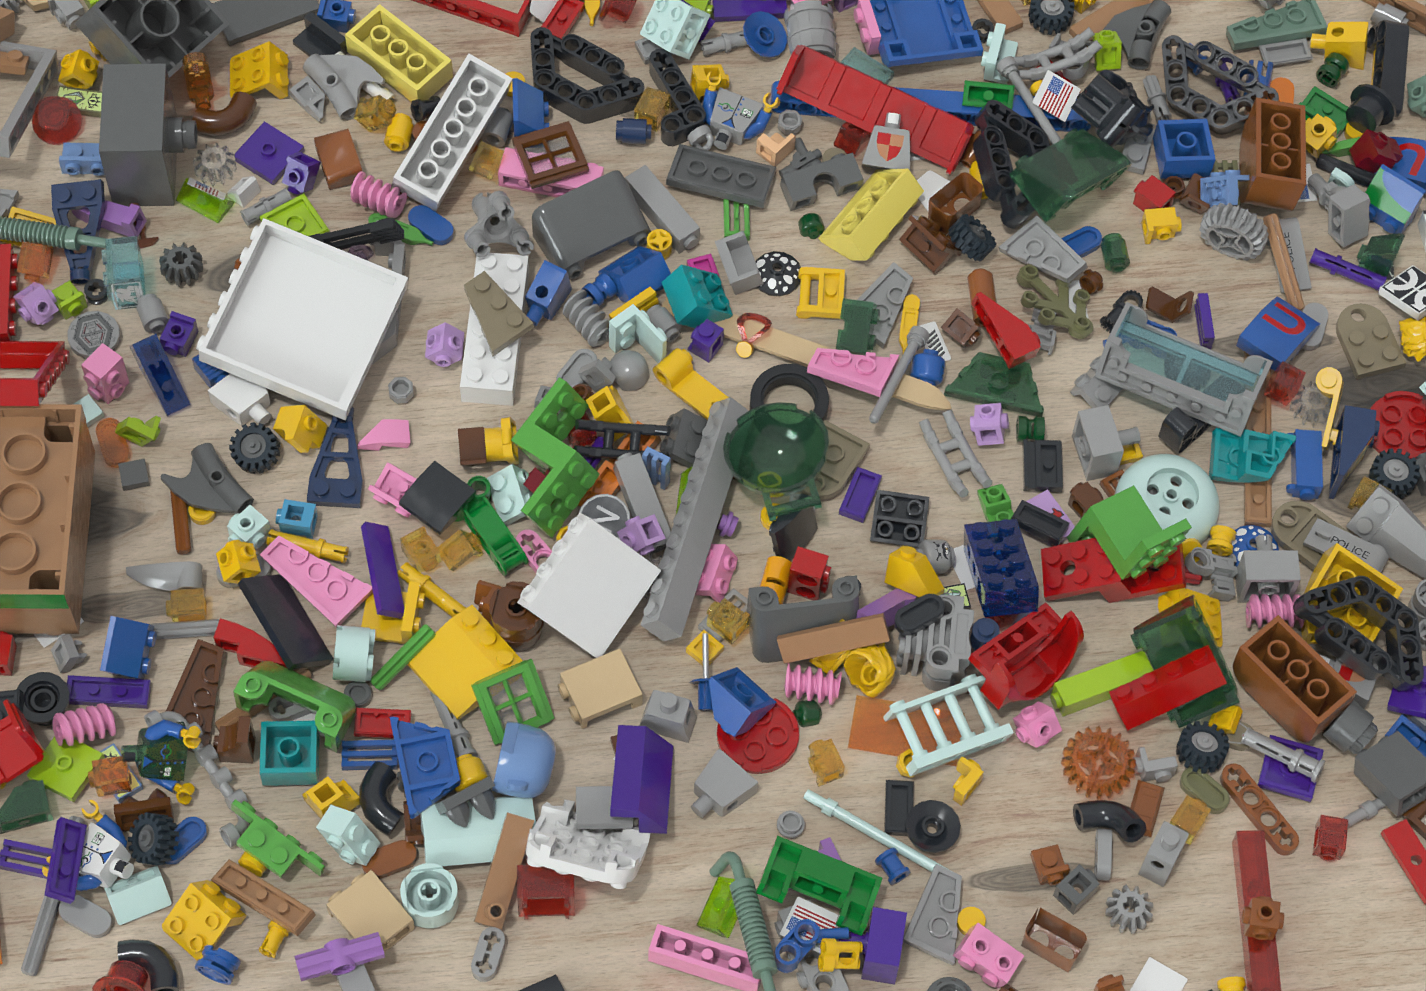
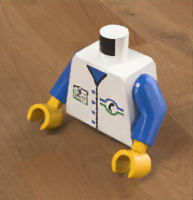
[42,800,134,891]

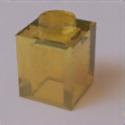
[634,87,670,132]
[468,141,504,180]
[166,588,207,622]
[1170,795,1211,845]

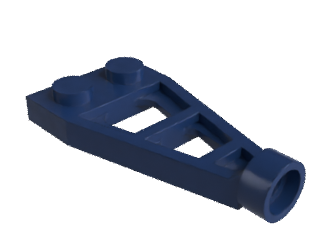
[51,179,105,284]
[307,407,363,508]

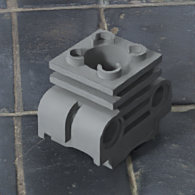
[896,595,974,691]

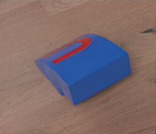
[1371,137,1426,194]
[1236,296,1320,374]

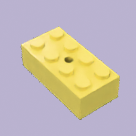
[345,4,453,102]

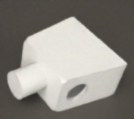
[208,373,271,425]

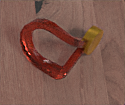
[736,313,772,358]

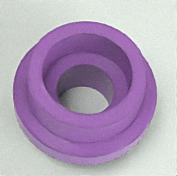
[717,511,739,537]

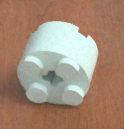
[332,625,375,682]
[400,863,459,928]

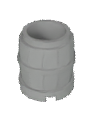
[784,0,836,59]

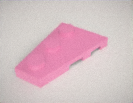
[807,348,899,397]

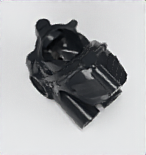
[1070,69,1154,147]

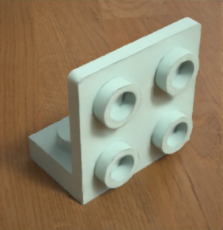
[640,0,710,59]
[609,304,667,363]

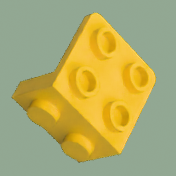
[230,41,289,99]
[361,581,426,644]
[1158,588,1223,649]
[162,880,247,961]

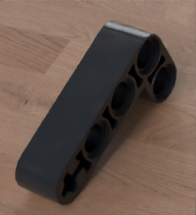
[1367,20,1409,117]
[649,49,706,147]
[1158,374,1245,454]

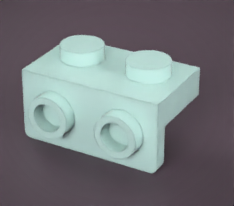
[981,23,1018,84]
[487,464,533,526]

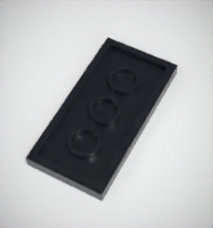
[238,574,333,670]

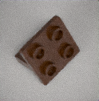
[899,215,962,273]

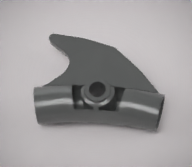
[1103,0,1171,70]
[160,443,254,514]

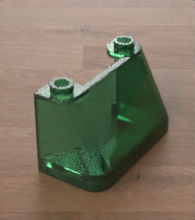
[1009,128,1132,223]
[1131,595,1240,728]

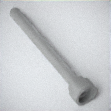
[996,56,1067,155]
[869,326,930,424]

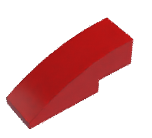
[213,618,293,671]

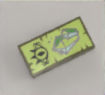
[53,86,102,118]

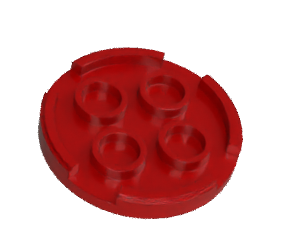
[1370,391,1426,459]
[717,698,799,774]

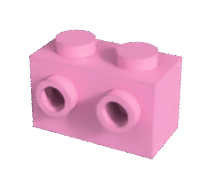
[81,343,129,404]
[953,923,1024,988]

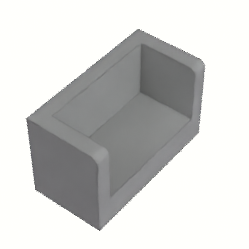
[715,231,763,295]

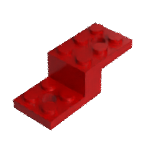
[1041,538,1186,603]

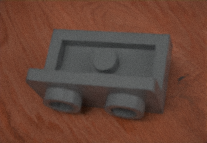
[660,408,708,469]

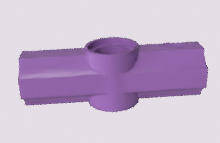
[295,932,385,982]

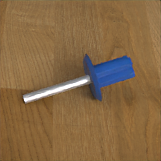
[689,633,713,711]

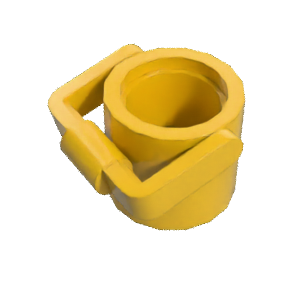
[484,417,519,465]

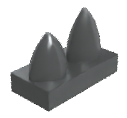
[435,776,495,827]

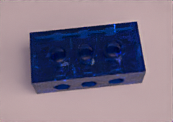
[964,519,1039,617]

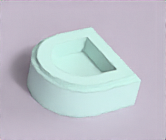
[1328,167,1355,188]

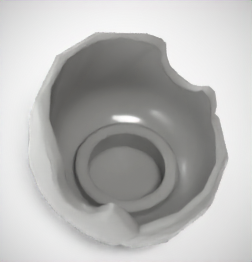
[610,350,649,391]

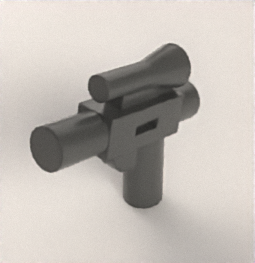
[779,137,822,178]

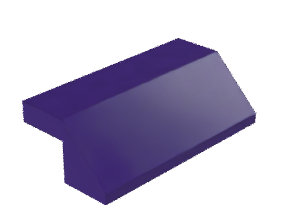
[610,725,674,834]

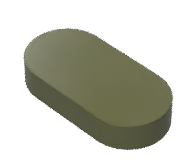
[1180,767,1230,814]

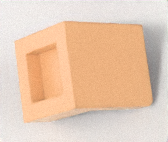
[756,133,796,167]

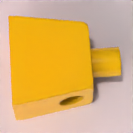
[1310,22,1368,70]

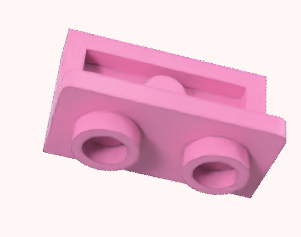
[854,0,881,55]
[368,462,417,518]
[695,544,738,603]

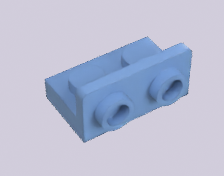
[59,143,105,176]
[1200,170,1250,209]

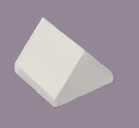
[227,176,261,208]

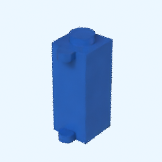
[1286,429,1323,500]

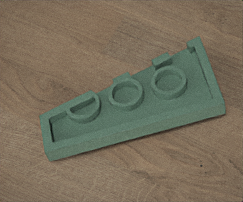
[1226,0,1328,51]

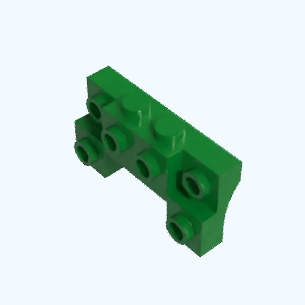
[756,835,883,936]

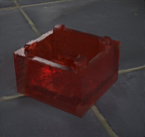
[517,865,575,920]

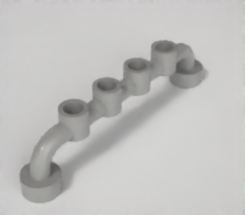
[144,710,249,848]

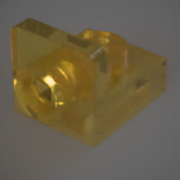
[436,529,484,571]

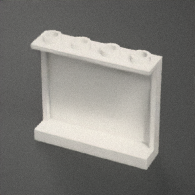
[517,513,661,658]

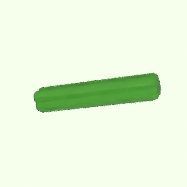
[370,624,436,690]

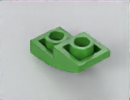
[977,484,1021,540]

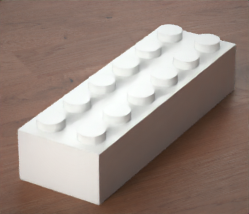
[392,54,513,212]
[460,253,529,406]

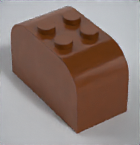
[1239,98,1306,211]
[1233,615,1357,743]

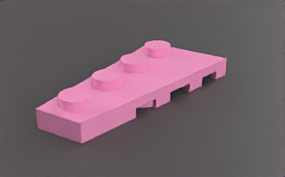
[260,536,373,628]

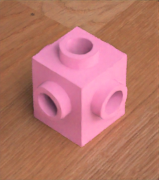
[1012,701,1062,748]

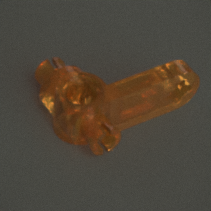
[182,52,214,109]

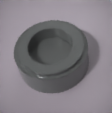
[344,681,372,708]

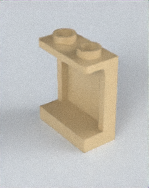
[557,649,643,729]
[326,870,415,963]

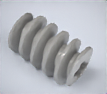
[563,289,611,347]

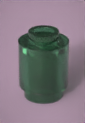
[1101,233,1130,273]

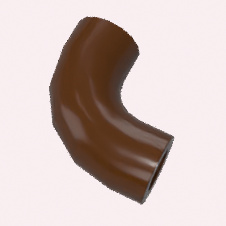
[192,91,257,136]

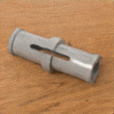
[700,31,748,56]
[240,188,292,226]

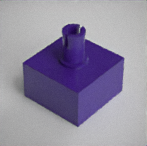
[839,907,907,985]

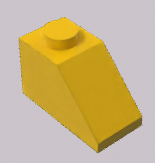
[884,546,945,597]

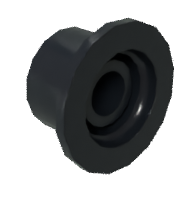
[1346,84,1396,133]
[16,672,70,726]

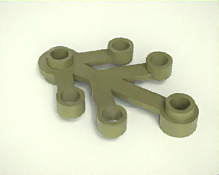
[1016,264,1093,339]

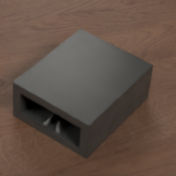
[1354,731,1426,816]

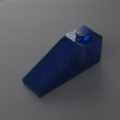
[130,334,191,416]

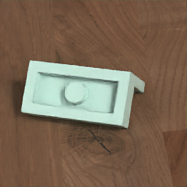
[104,865,172,925]

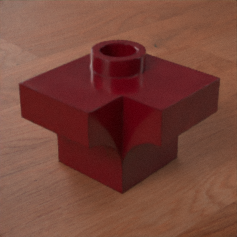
[1349,129,1403,173]

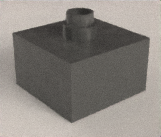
[75,0,230,78]
[99,63,198,207]

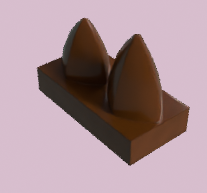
[114,788,174,832]

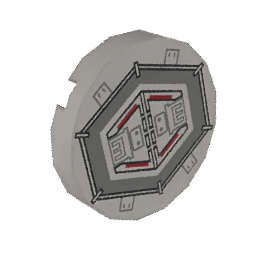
[68,311,120,359]

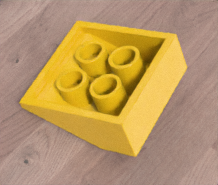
[1304,543,1404,642]
[407,605,523,719]

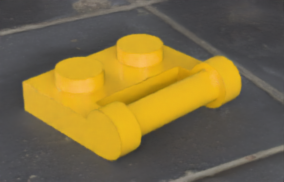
[796,267,845,319]

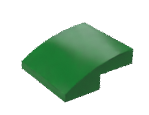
[1298,86,1348,138]

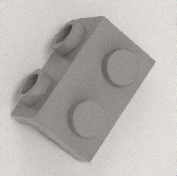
[1070,356,1123,408]

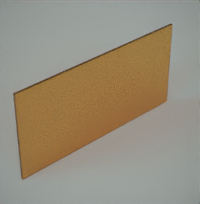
[848,695,965,766]

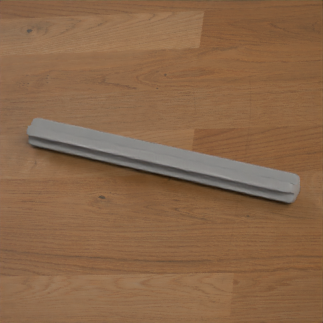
[21,816,85,976]

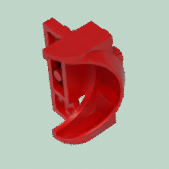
[968,602,1084,710]

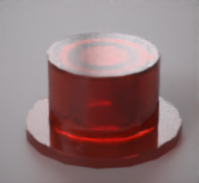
[598,0,637,24]
[32,96,82,145]
[92,960,148,991]

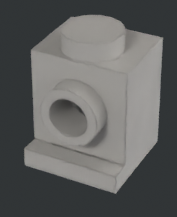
[47,0,85,30]

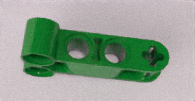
[454,476,528,576]

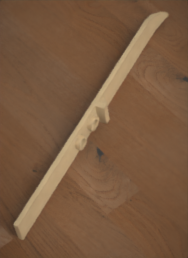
[662,297,952,411]

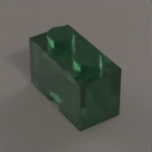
[836,298,880,355]

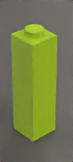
[1050,650,1154,717]

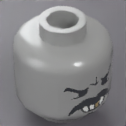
[916,539,955,574]

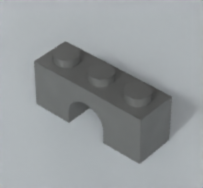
[780,153,864,211]

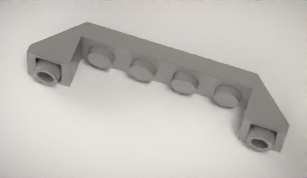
[370,220,406,364]

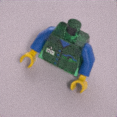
[121,720,201,805]

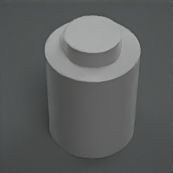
[481,107,513,147]

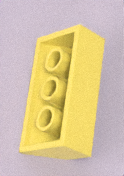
[819,169,924,261]

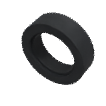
[750,364,829,444]

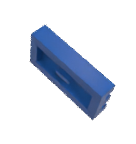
[341,740,398,771]

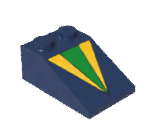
[1328,405,1380,499]

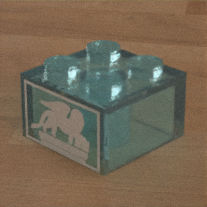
[102,236,146,310]

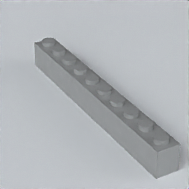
[641,397,753,641]

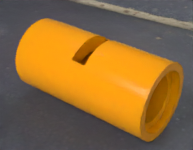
[760,556,792,605]

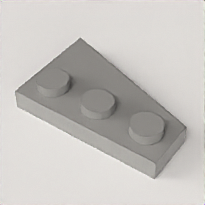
[998,216,1088,283]
[844,262,913,348]
[903,864,962,966]

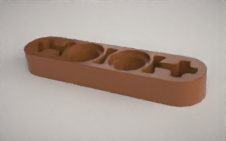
[1220,763,1299,856]

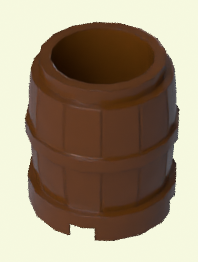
[489,581,544,651]

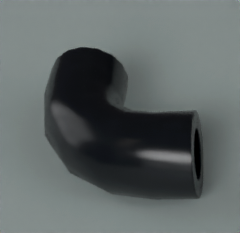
[359,761,404,836]
[1073,800,1146,843]
[117,939,179,991]

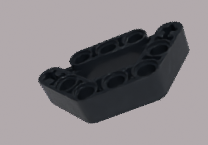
[530,27,644,124]
[1162,35,1280,135]
[973,100,1060,229]
[1293,576,1424,691]

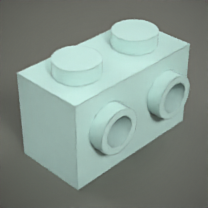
[316,805,380,866]

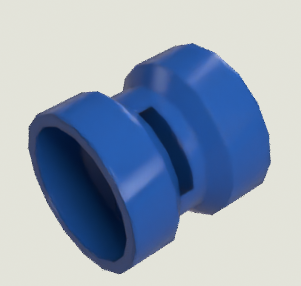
[582,273,618,307]

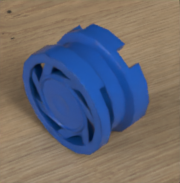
[195,945,241,985]

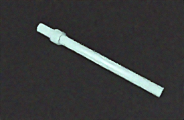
[803,789,953,872]

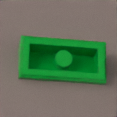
[962,80,1015,109]

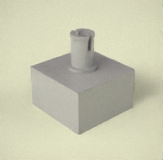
[1072,405,1141,481]
[1235,534,1301,603]

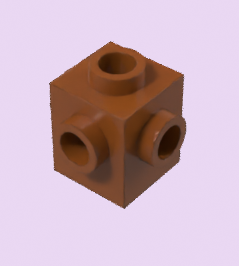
[1241,896,1284,940]

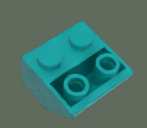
[661,264,733,328]

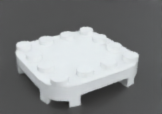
[525,799,651,889]

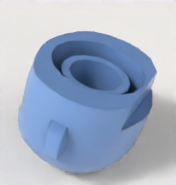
[492,721,556,798]

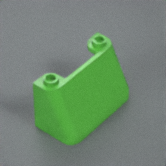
[233,661,356,753]

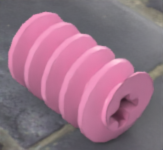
[350,171,407,219]
[1246,594,1304,628]
[784,663,842,705]
[52,703,116,746]

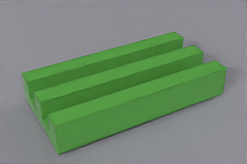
[723,199,750,241]

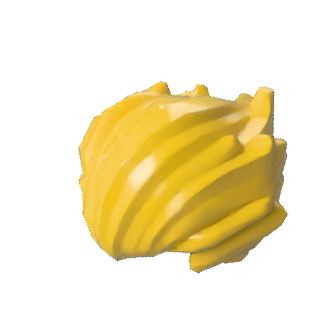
[1399,317,1426,362]
[844,642,896,698]

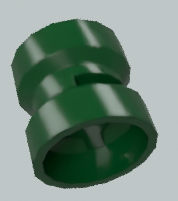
[1316,52,1350,87]
[1016,416,1045,442]

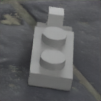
[1119,111,1155,175]

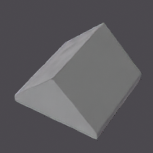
[576,786,633,829]

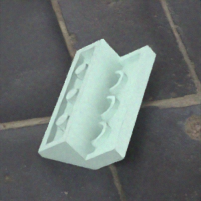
[420,796,536,866]

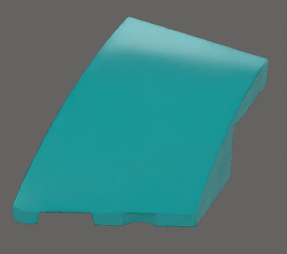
[1209,428,1296,483]

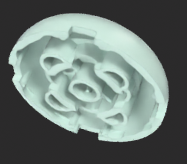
[1115,454,1220,544]

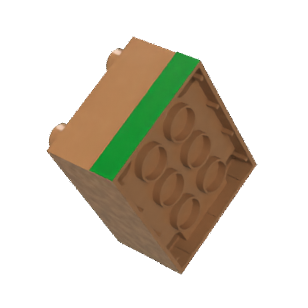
[0,404,95,636]

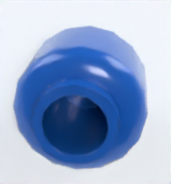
[910,349,946,387]

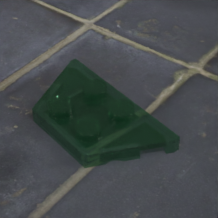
[944,352,1044,417]

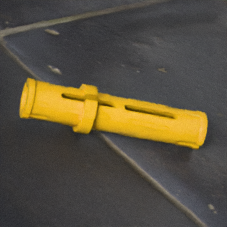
[267,529,349,564]
[397,562,466,617]

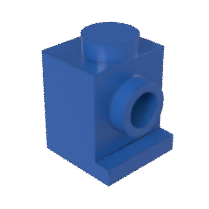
[317,0,356,33]

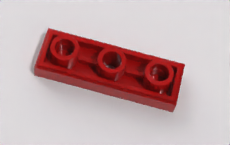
[1381,819,1426,905]

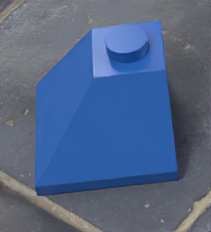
[709,667,777,737]

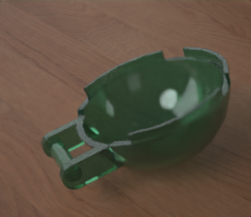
[723,402,829,521]

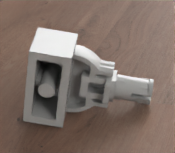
[1307,173,1370,247]

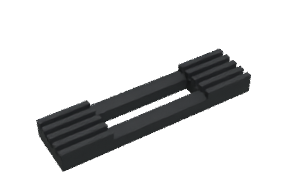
[309,218,404,250]

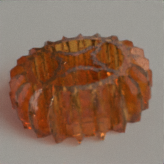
[1061,725,1136,800]

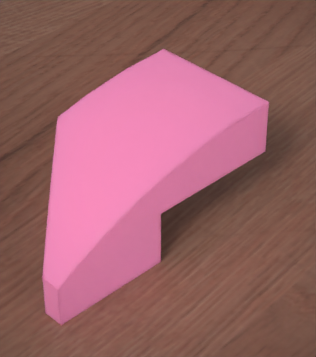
[357,419,410,451]

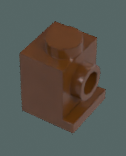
[1068,482,1104,519]

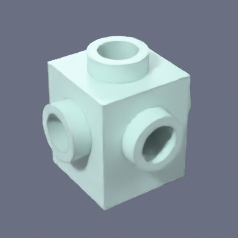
[227,505,271,549]

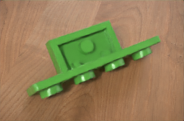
[231,799,325,878]

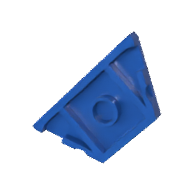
[390,717,461,819]

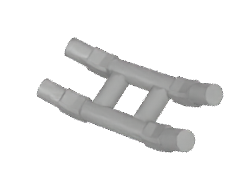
[1013,27,1103,81]
[919,409,992,498]

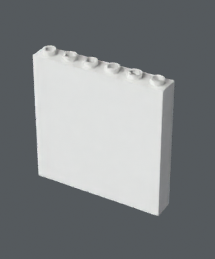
[196,218,408,421]

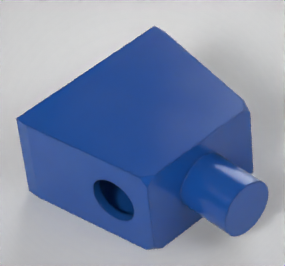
[525,260,572,326]

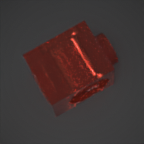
[1263,361,1306,406]
[1312,815,1349,861]

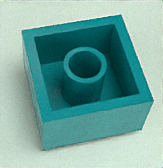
[260,720,320,786]

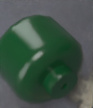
[798,213,825,239]
[792,700,822,727]

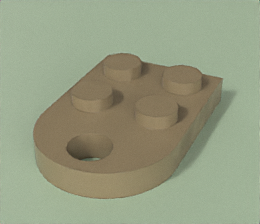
[1336,303,1406,380]
[794,419,870,500]
[1271,501,1350,571]

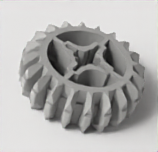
[1199,203,1269,261]

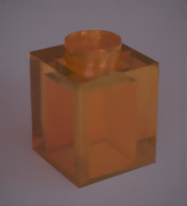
[17,241,54,282]
[88,756,132,797]

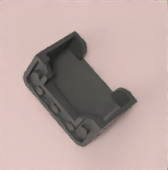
[532,170,651,279]
[746,575,859,663]

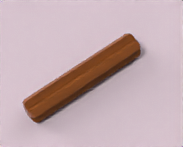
[170,490,191,555]

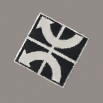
[1378,265,1426,321]

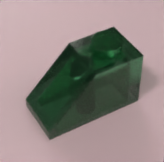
[1356,233,1405,277]
[0,780,54,834]

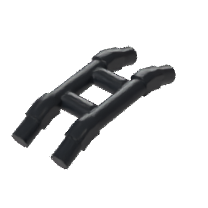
[573,419,671,462]

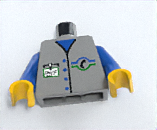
[702,72,780,150]

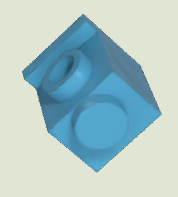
[276,499,318,539]

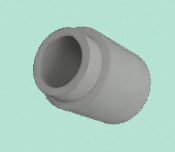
[1370,3,1409,25]
[136,294,169,334]
[646,304,681,343]

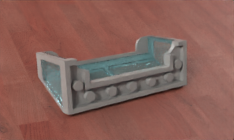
[1095,302,1273,437]

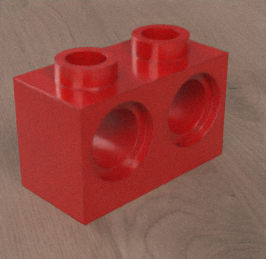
[787,546,832,600]

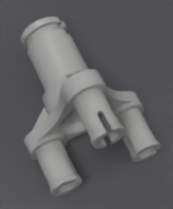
[464,191,533,257]

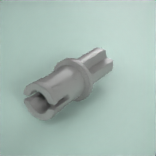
[1143,75,1172,122]

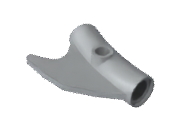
[303,54,385,121]

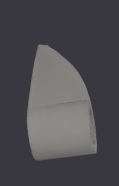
[126,561,203,595]

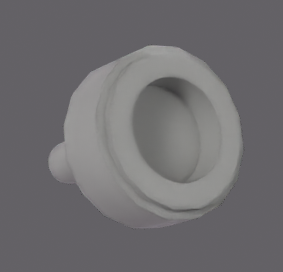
[687,125,714,150]

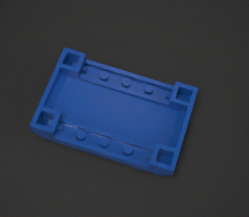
[870,0,983,67]

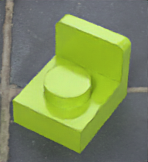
[1092,30,1122,71]
[51,280,88,320]
[115,416,161,447]

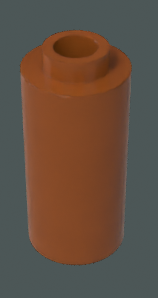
[967,268,997,327]

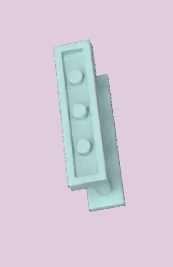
[883,674,1014,777]

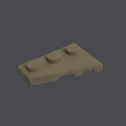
[464,271,534,357]

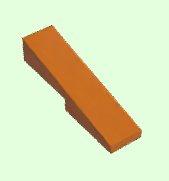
[578,421,661,507]

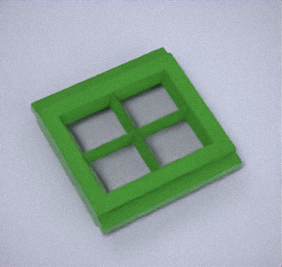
[471,659,555,745]

